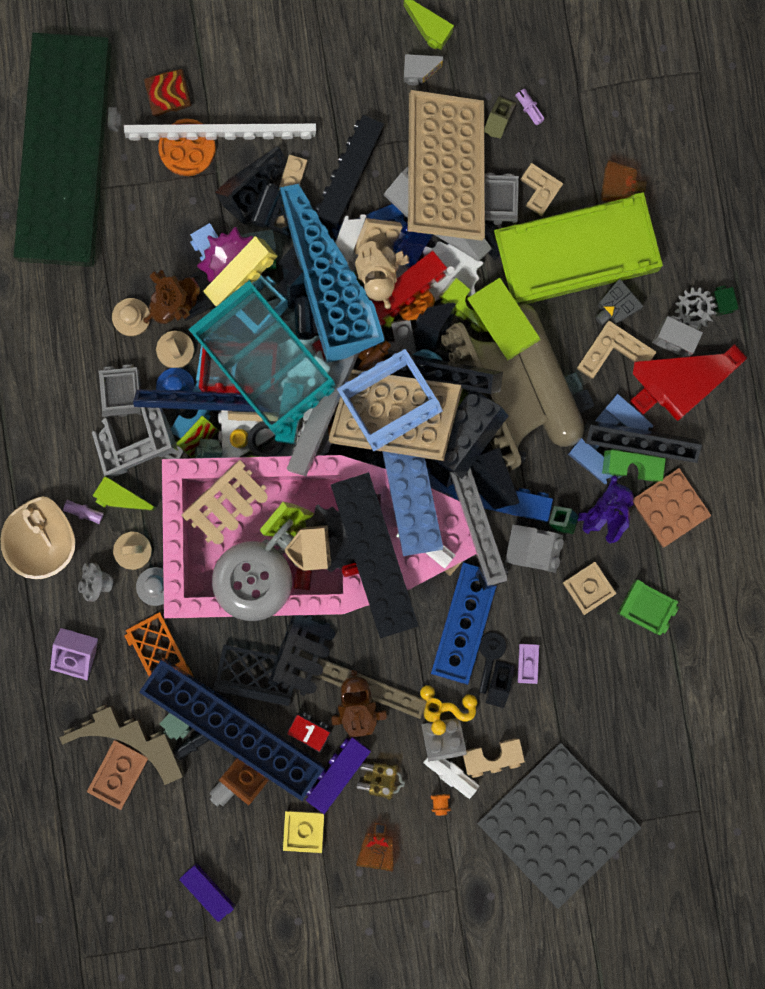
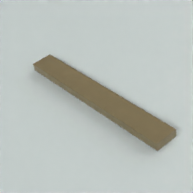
[287,647,426,719]

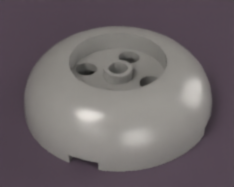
[212,541,292,621]

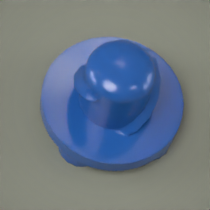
[156,368,195,392]

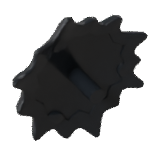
[295,505,354,572]

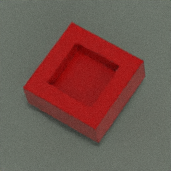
[630,388,657,415]

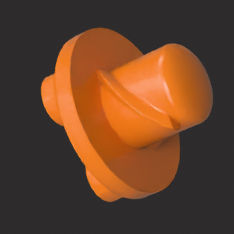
[400,291,435,320]

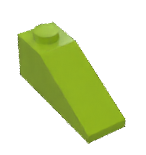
[404,0,454,50]
[93,476,156,511]

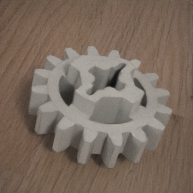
[675,288,717,329]

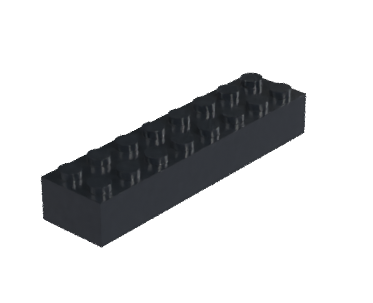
[331,472,419,639]

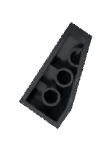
[215,147,287,225]

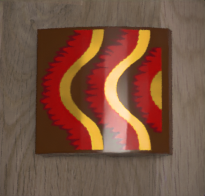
[144,69,192,117]

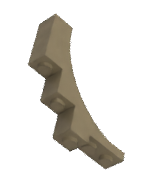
[59,704,185,785]

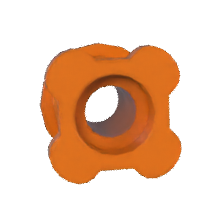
[431,794,451,816]

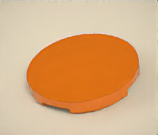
[158,119,216,176]

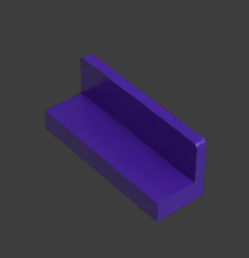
[180,863,235,922]

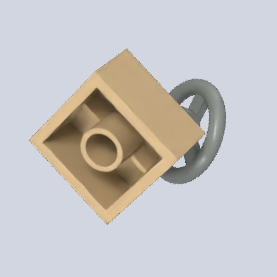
[265,519,331,571]

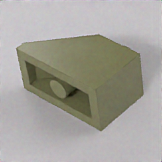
[484,96,516,139]

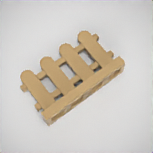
[181,459,268,544]

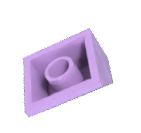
[50,628,98,680]

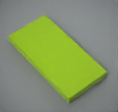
[467,278,541,361]

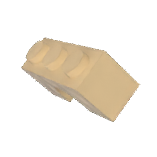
[463,738,525,778]

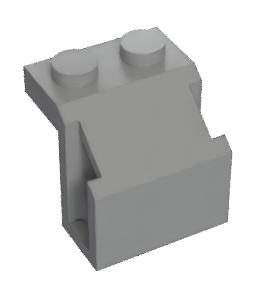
[505,525,564,573]

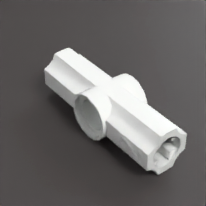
[423,757,479,799]

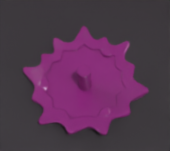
[197,227,262,282]

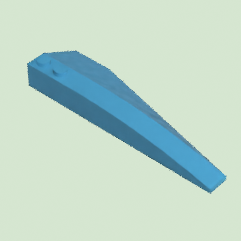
[280,184,384,363]

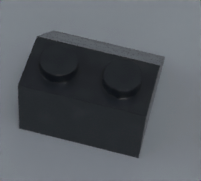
[413,302,456,352]

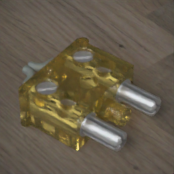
[357,762,405,800]

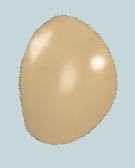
[1,496,75,579]

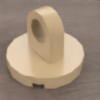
[156,331,195,368]
[113,532,152,570]

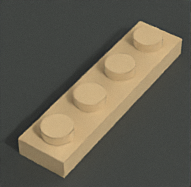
[274,155,308,231]

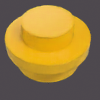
[230,429,248,448]

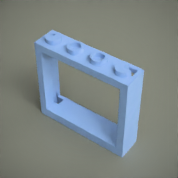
[337,349,443,451]

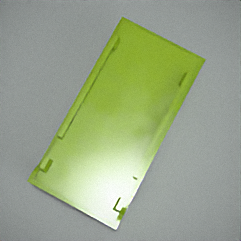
[494,192,663,304]

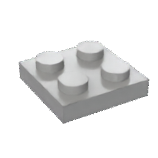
[421,718,467,762]

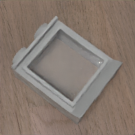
[484,173,519,226]
[98,365,143,418]

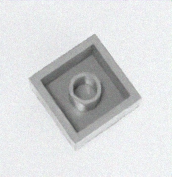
[652,316,703,357]

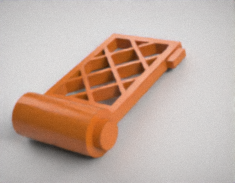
[124,612,194,677]

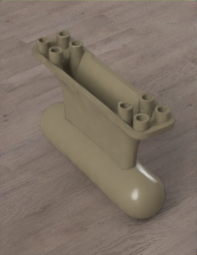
[441,303,585,472]

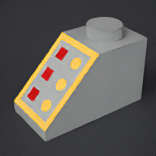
[404,54,443,85]

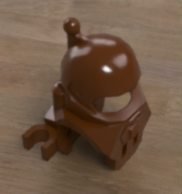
[143,270,200,324]
[332,670,387,737]

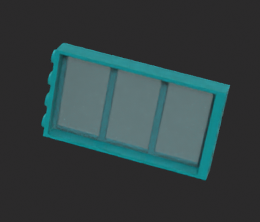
[189,281,337,436]

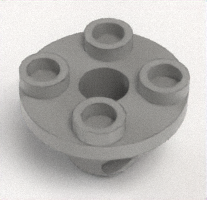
[78,563,113,602]
[136,567,164,606]

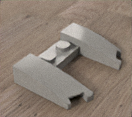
[92,407,178,479]

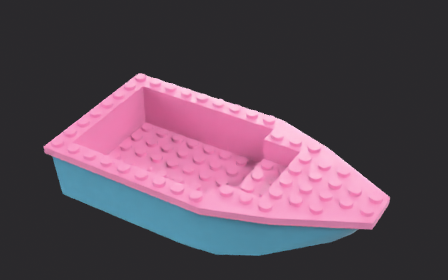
[162,455,477,618]

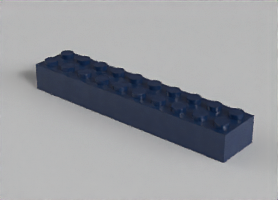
[139,657,324,801]

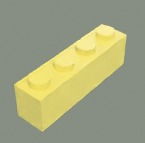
[204,236,277,307]

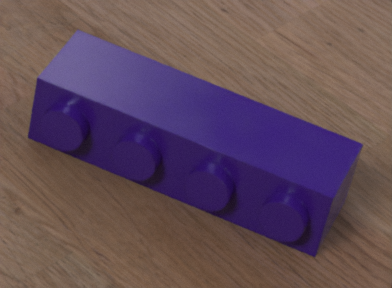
[306,737,371,814]

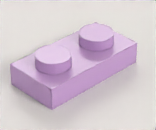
[517,644,539,684]

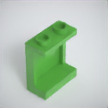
[617,579,679,635]

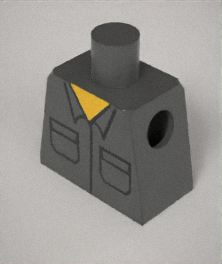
[595,279,643,325]

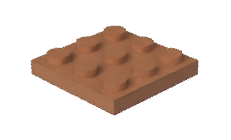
[633,468,711,548]

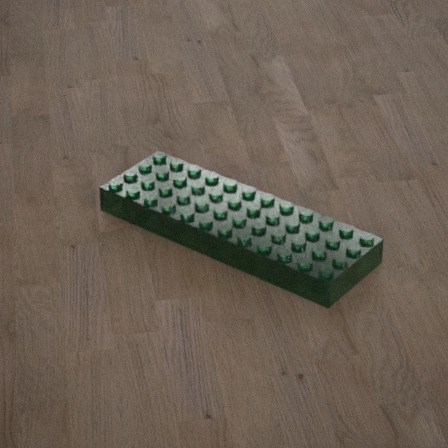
[13,32,112,267]

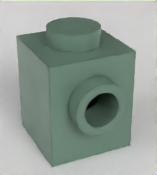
[195,439,223,458]
[160,713,191,740]

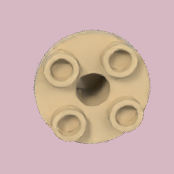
[112,298,150,336]

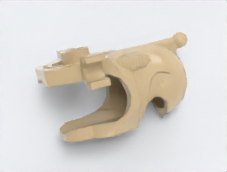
[355,241,409,309]

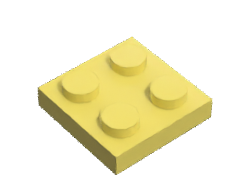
[283,811,324,853]

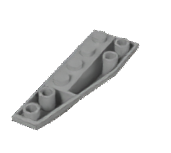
[384,167,492,261]

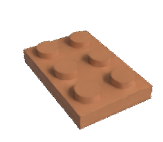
[87,739,148,810]

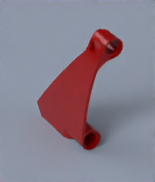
[633,344,747,421]

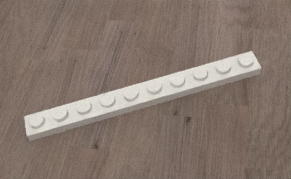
[124,124,316,141]

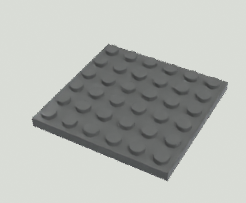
[477,743,641,909]

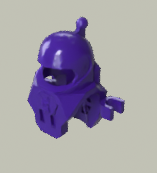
[578,475,634,543]

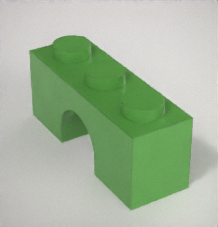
[602,448,666,482]

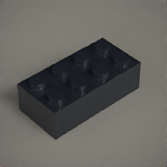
[432,390,509,479]

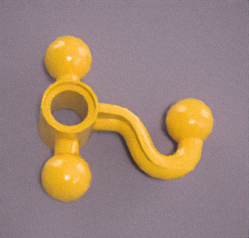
[420,685,477,735]

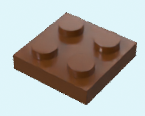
[219,758,269,806]

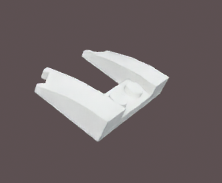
[335,215,416,278]

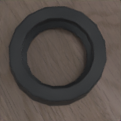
[248,422,286,457]

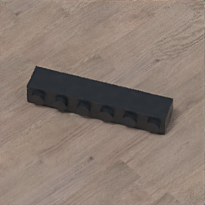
[315,115,384,229]
[582,420,702,463]

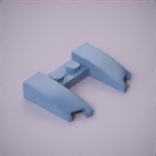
[568,394,653,484]

